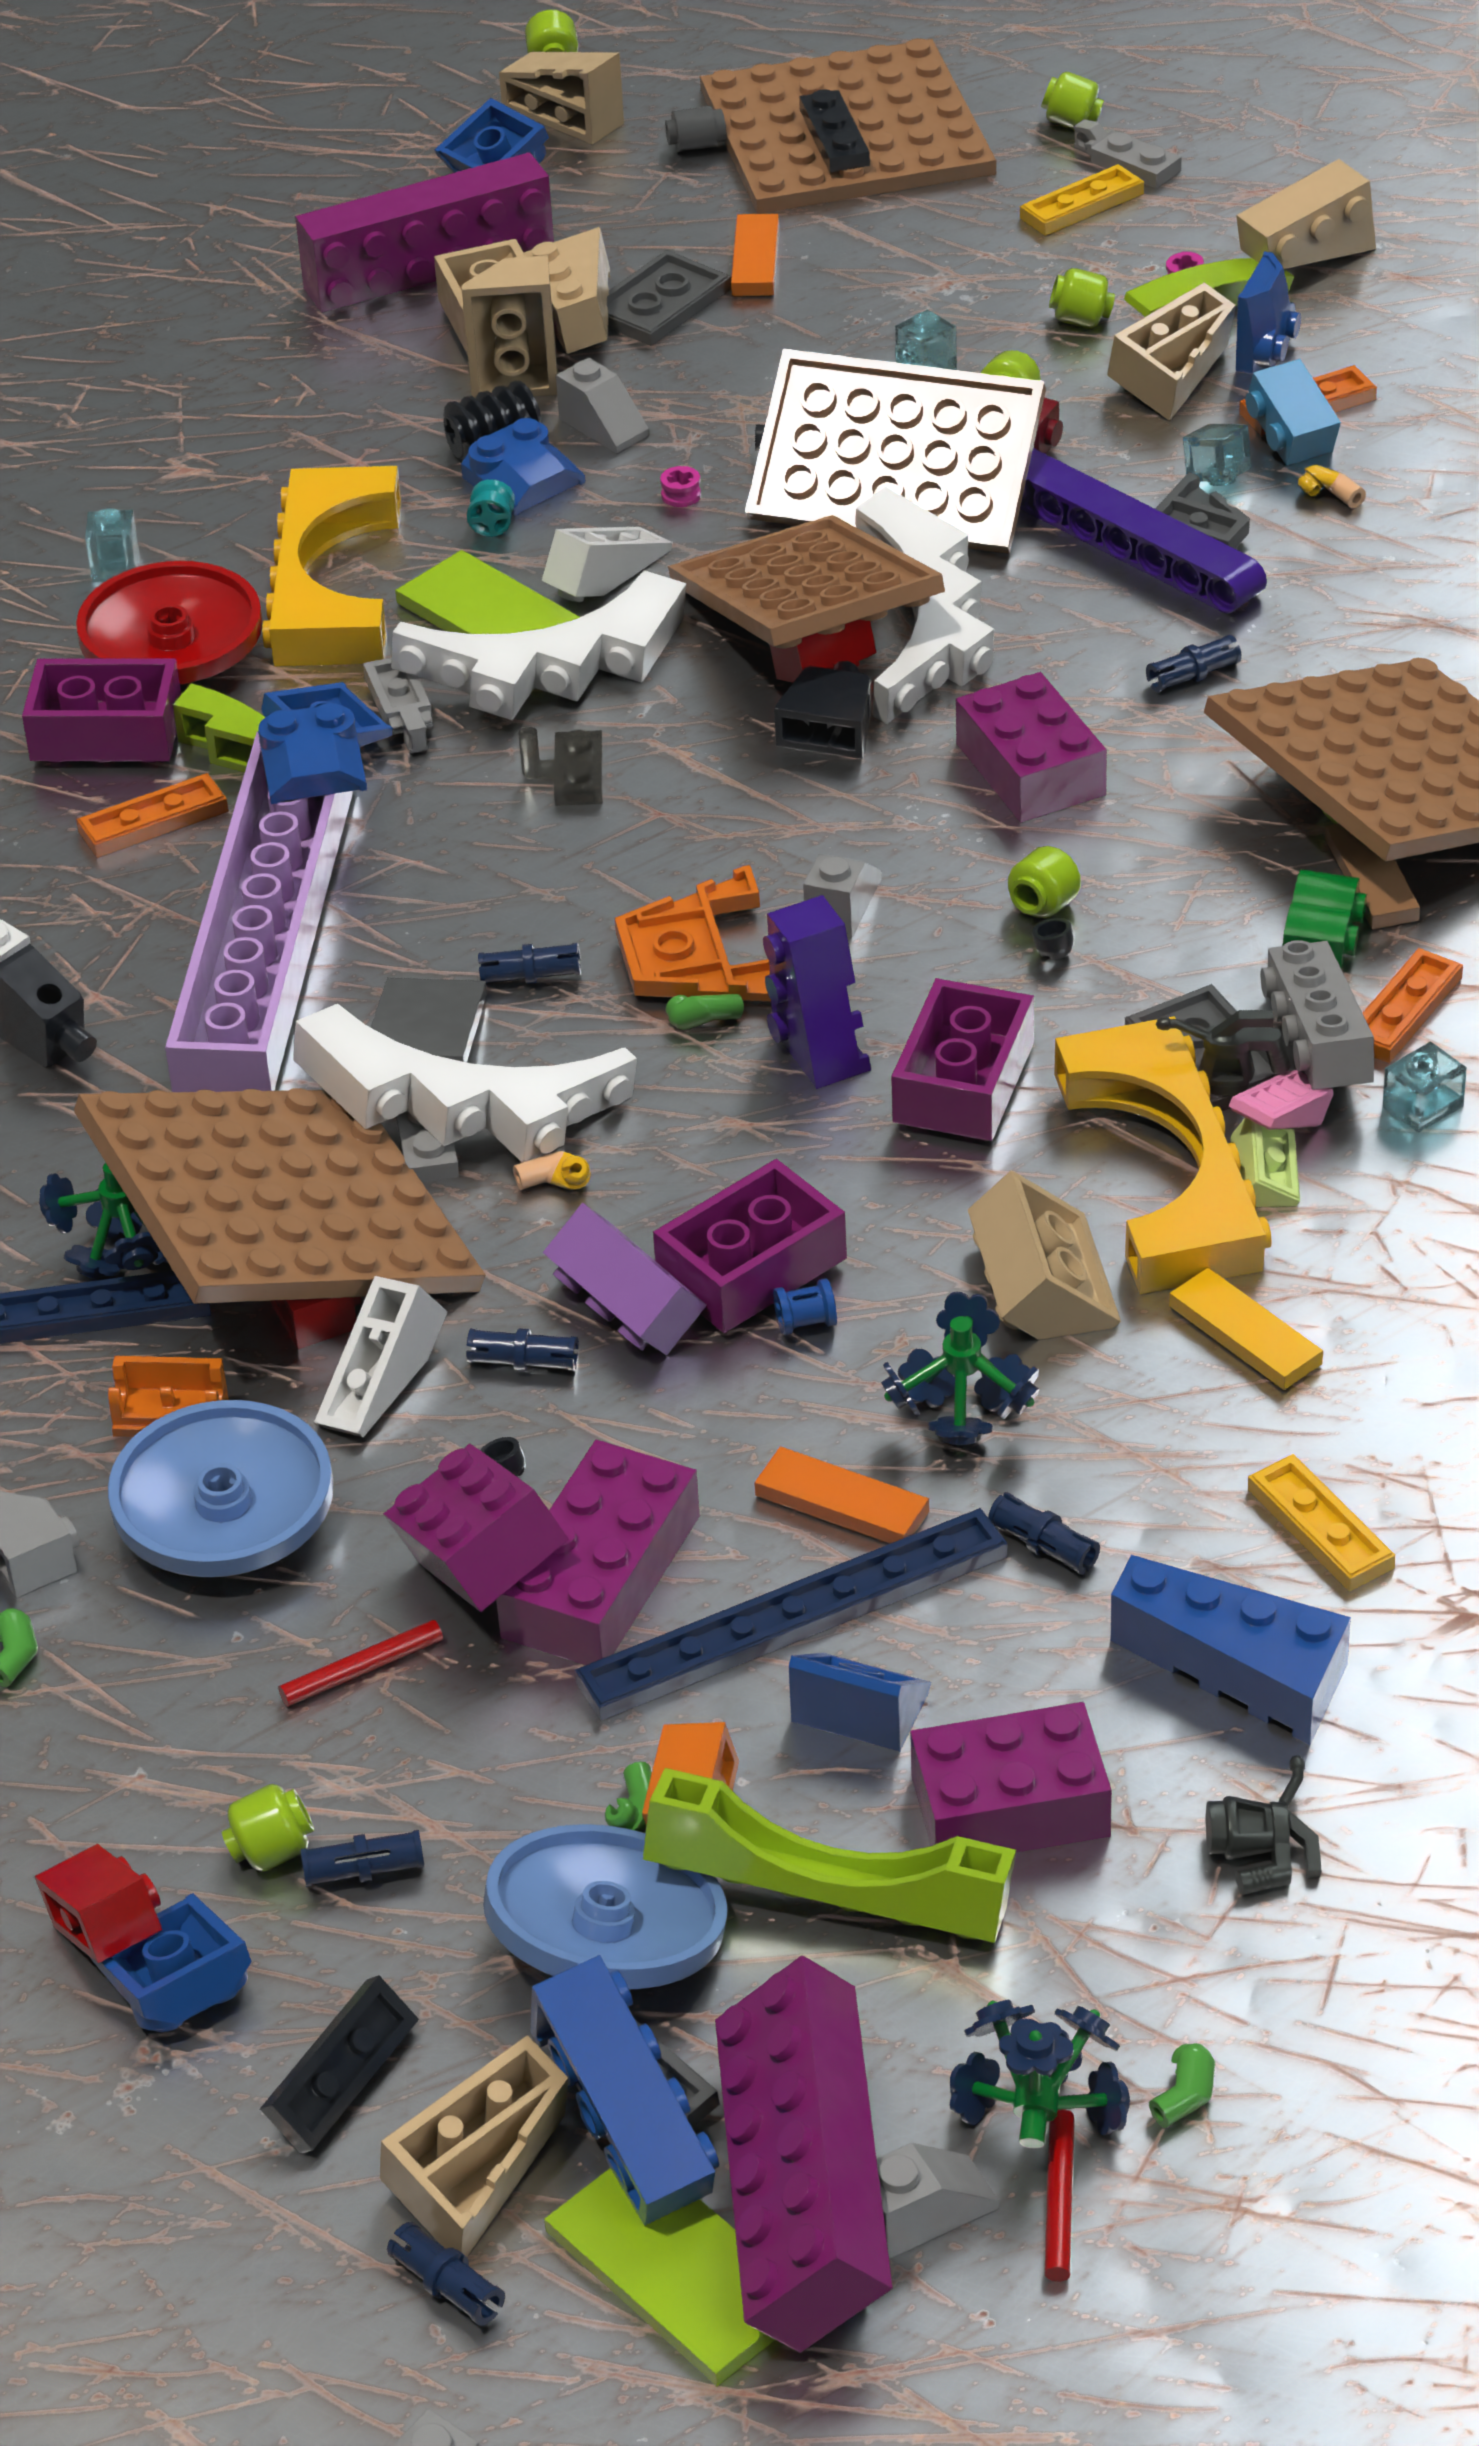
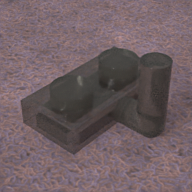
[518,726,603,806]

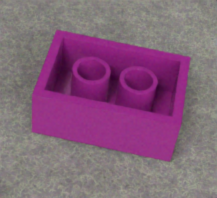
[22,658,181,763]
[956,672,1107,823]
[891,978,1034,1141]
[653,1158,847,1333]
[383,1443,569,1612]
[910,1702,1112,1853]

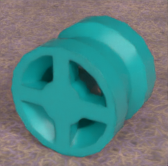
[466,479,515,537]

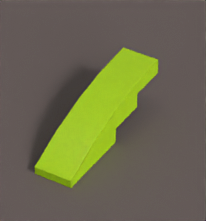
[1124,258,1294,317]

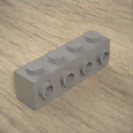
[1260,940,1374,1090]

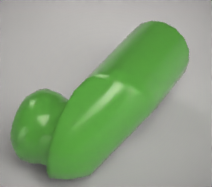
[666,994,744,1030]
[0,1608,38,1688]
[605,1762,652,1832]
[1149,2043,1215,2128]

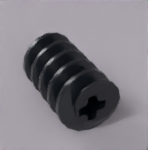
[443,380,541,458]

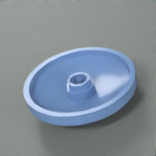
[108,1400,333,1577]
[483,1824,727,1989]

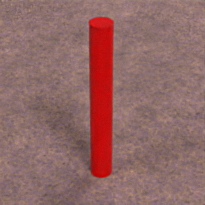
[278,1619,443,1707]
[1045,2109,1075,2282]

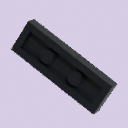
[799,89,870,173]
[260,1975,419,2154]

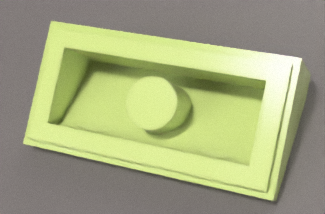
[1230,1117,1300,1207]

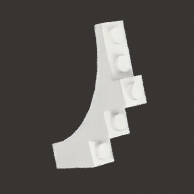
[855,486,994,724]
[391,570,687,720]
[293,1003,637,1163]

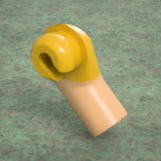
[1298,464,1366,508]
[513,1151,591,1190]

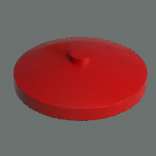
[76,561,263,684]

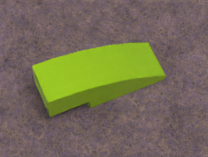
[173,683,265,773]

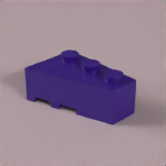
[763,895,871,1089]

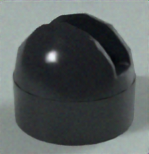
[1032,918,1074,961]
[480,1437,526,1477]

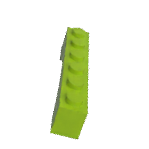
[642,1768,1016,1943]

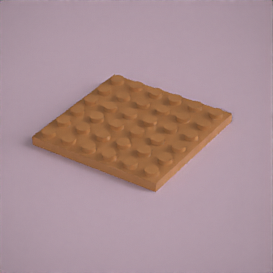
[700,38,997,214]
[1204,657,1479,861]
[74,1088,486,1304]

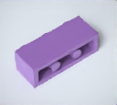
[543,1202,707,1355]

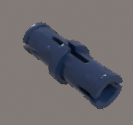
[1146,634,1242,693]
[478,943,581,984]
[466,1328,579,1371]
[988,1492,1100,1575]
[300,1830,425,1887]
[387,2222,505,2325]

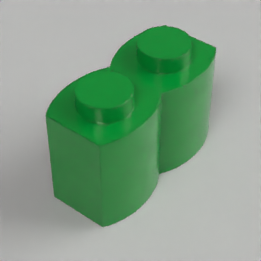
[1283,869,1367,969]

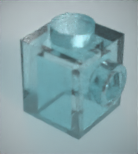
[895,309,957,370]
[1183,424,1252,486]
[85,508,140,582]
[1382,1041,1467,1133]

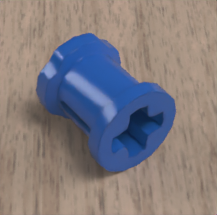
[773,1278,837,1335]

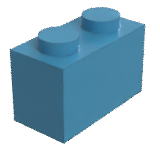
[1245,359,1341,466]

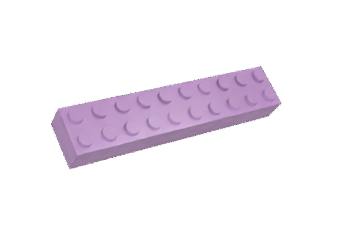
[165,732,353,1092]

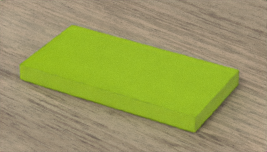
[395,550,580,634]
[544,2168,776,2387]

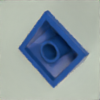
[788,1653,932,1752]

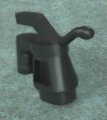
[1156,1010,1291,1095]
[1205,1755,1322,1895]

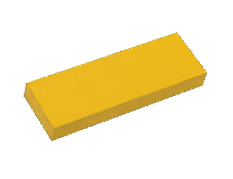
[1020,164,1144,236]
[1169,1268,1323,1390]
[1248,1454,1396,1592]

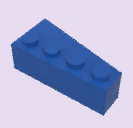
[1110,1555,1351,1746]
[530,1955,720,2226]

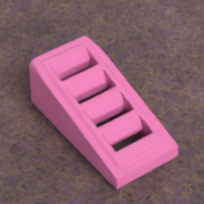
[1229,1070,1333,1130]

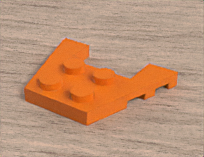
[615,865,771,1001]

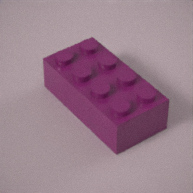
[496,1439,700,1665]

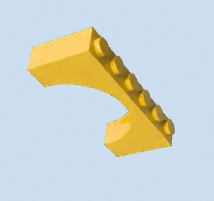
[262,466,401,666]
[1054,1016,1272,1295]

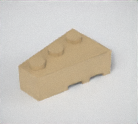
[499,52,624,145]
[1236,159,1376,269]
[524,227,610,354]
[1107,283,1236,421]
[380,2035,568,2257]

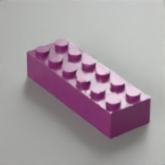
[295,152,554,313]
[715,1955,893,2353]

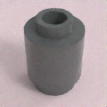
[665,106,726,152]

